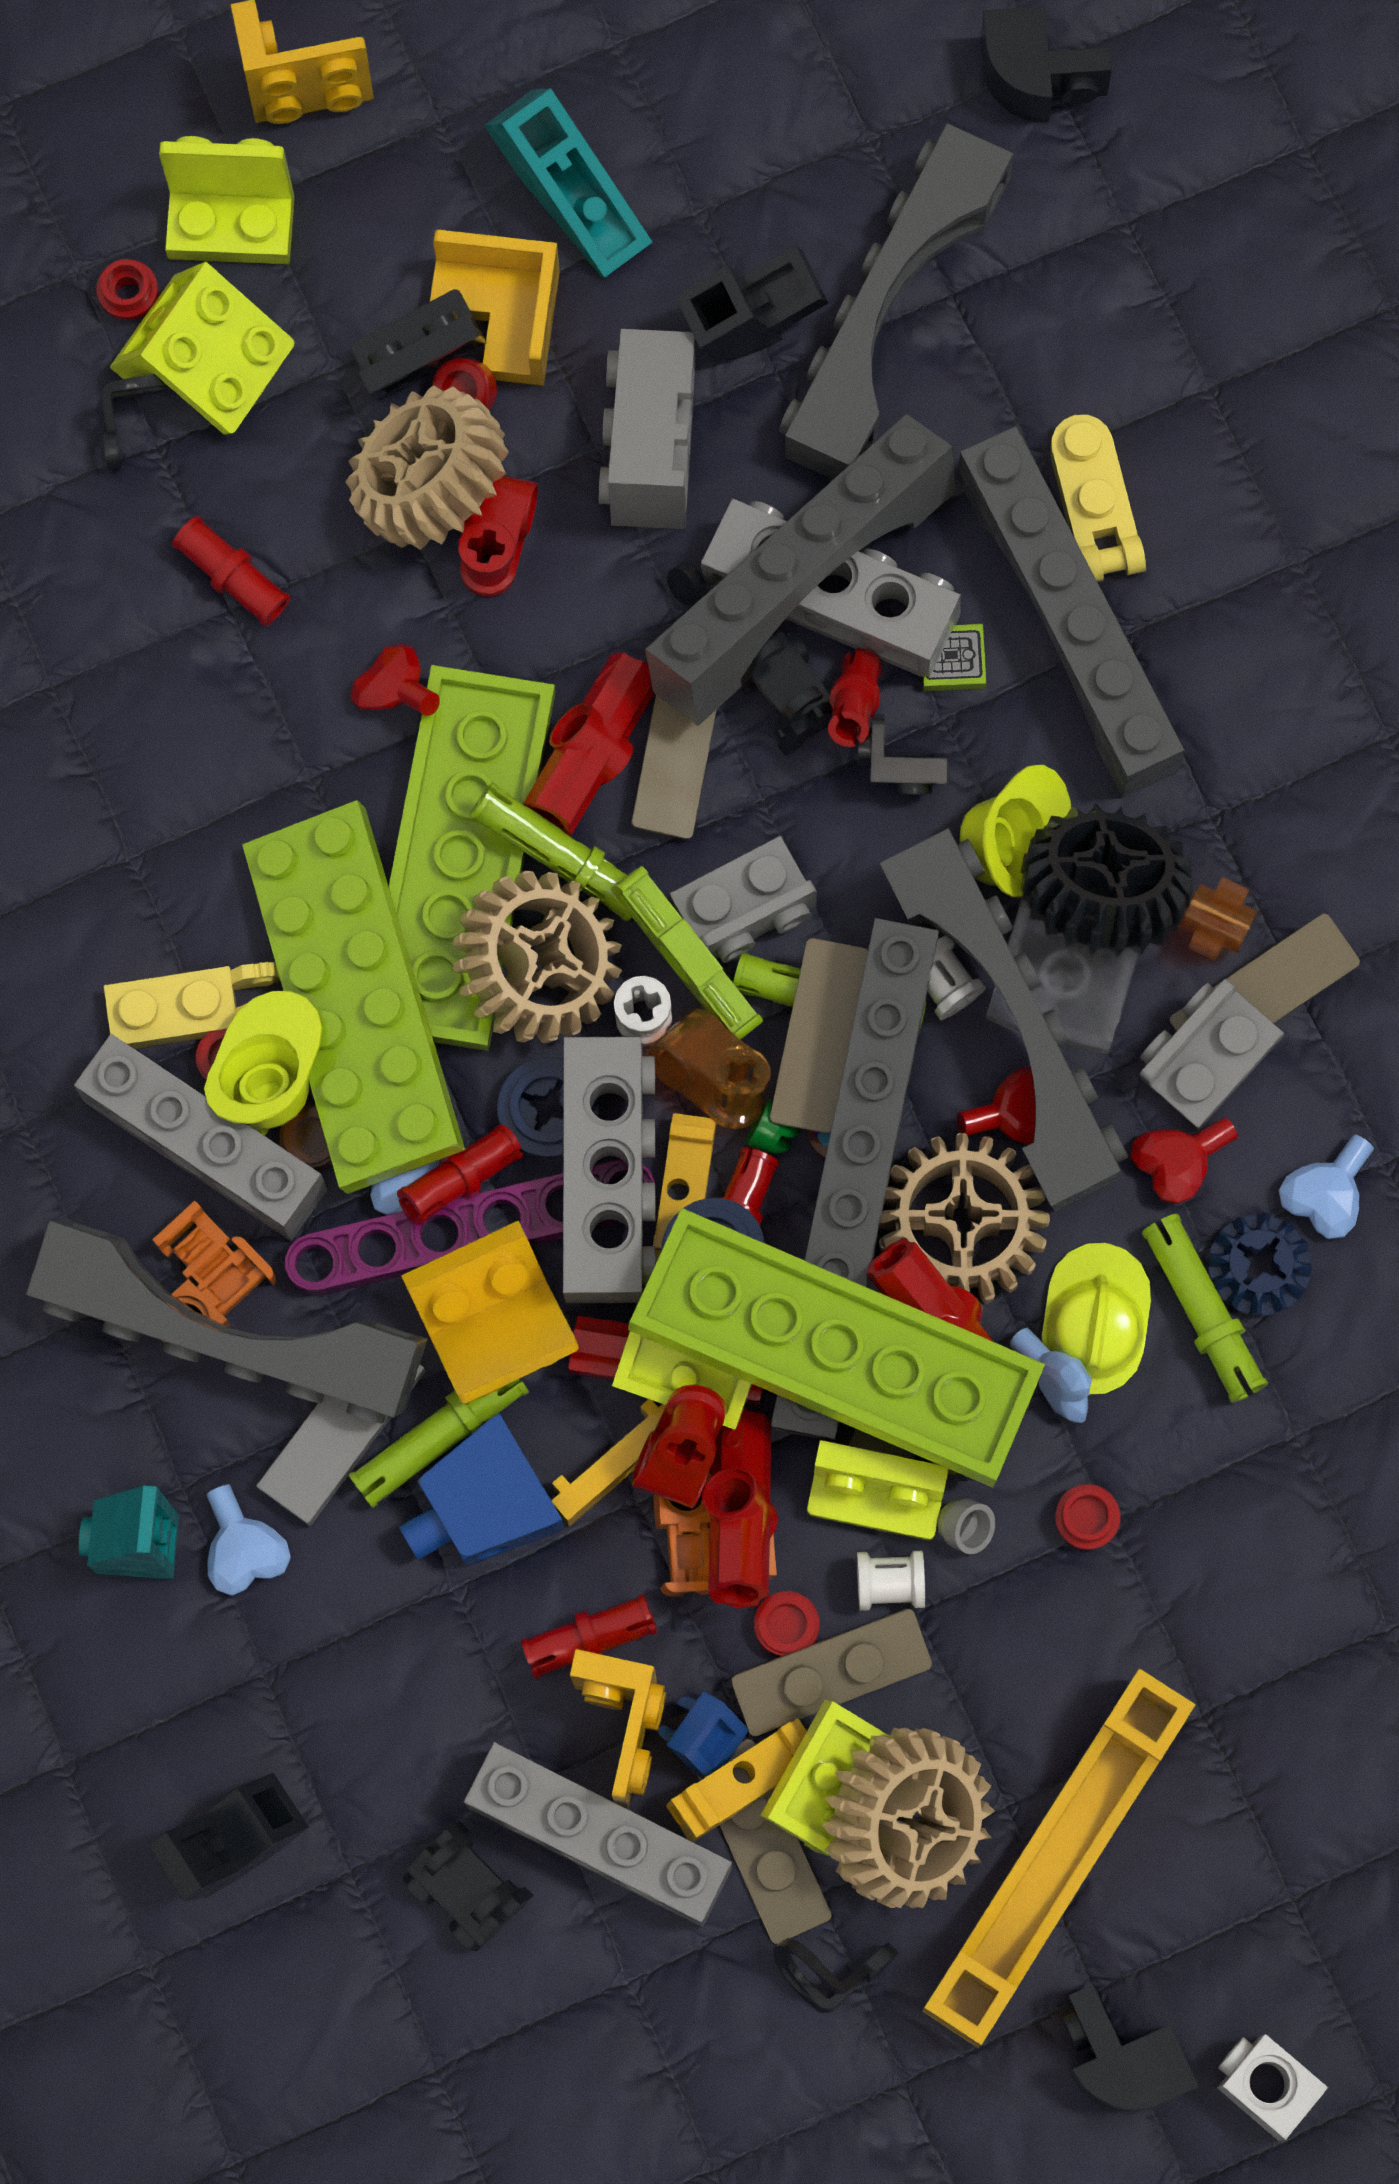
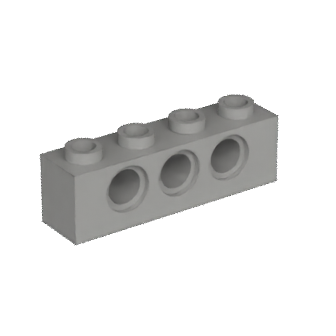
[701,498,961,678]
[74,1034,328,1241]
[563,1037,656,1303]
[464,1742,732,1927]

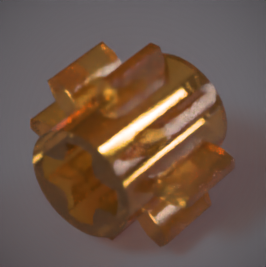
[1180,876,1258,960]

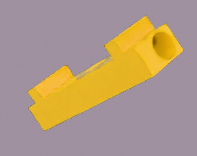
[653,1113,717,1263]
[552,1399,666,1527]
[666,1718,807,1842]

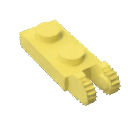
[104,962,280,1049]

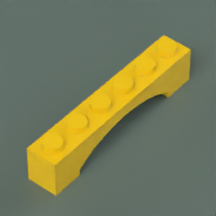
[922,1668,1196,2048]

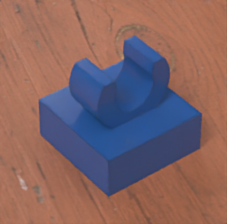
[658,1691,749,1779]

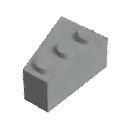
[599,329,696,529]

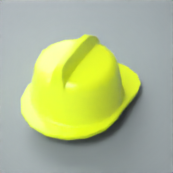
[960,765,1071,898]
[204,991,323,1136]
[1042,1243,1151,1395]

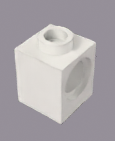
[1217,2034,1328,2141]

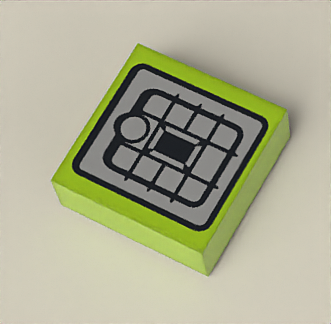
[922,624,986,692]

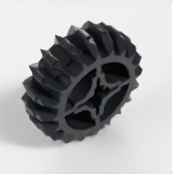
[1020,803,1193,959]

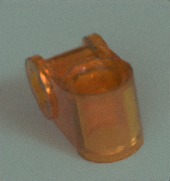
[647,1008,771,1129]

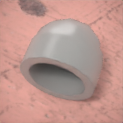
[937,1498,995,1554]

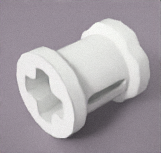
[927,936,986,1020]
[614,976,672,1046]
[857,1551,925,1611]

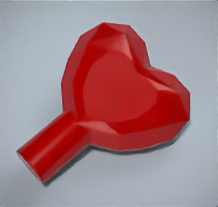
[350,643,440,716]
[957,1067,1036,1145]
[1130,1117,1238,1204]

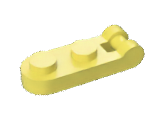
[1050,415,1146,582]

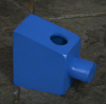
[399,1413,564,1566]

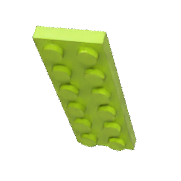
[389,665,556,1051]
[242,800,465,1194]
[628,1208,1045,1488]

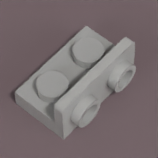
[669,836,817,963]
[1140,978,1284,1130]

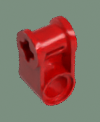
[458,475,539,597]
[631,1385,727,1508]

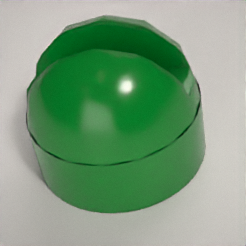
[745,1099,799,1155]

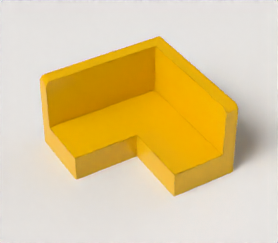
[430,230,560,386]

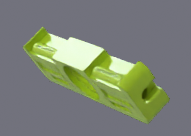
[611,866,763,1043]

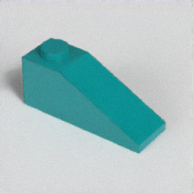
[484,88,652,278]
[79,1485,179,1579]

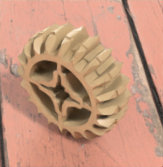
[345,385,509,550]
[451,871,622,1044]
[879,1133,1050,1304]
[821,1728,995,1908]

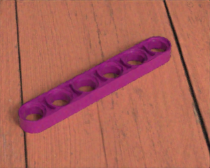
[285,1160,656,1296]

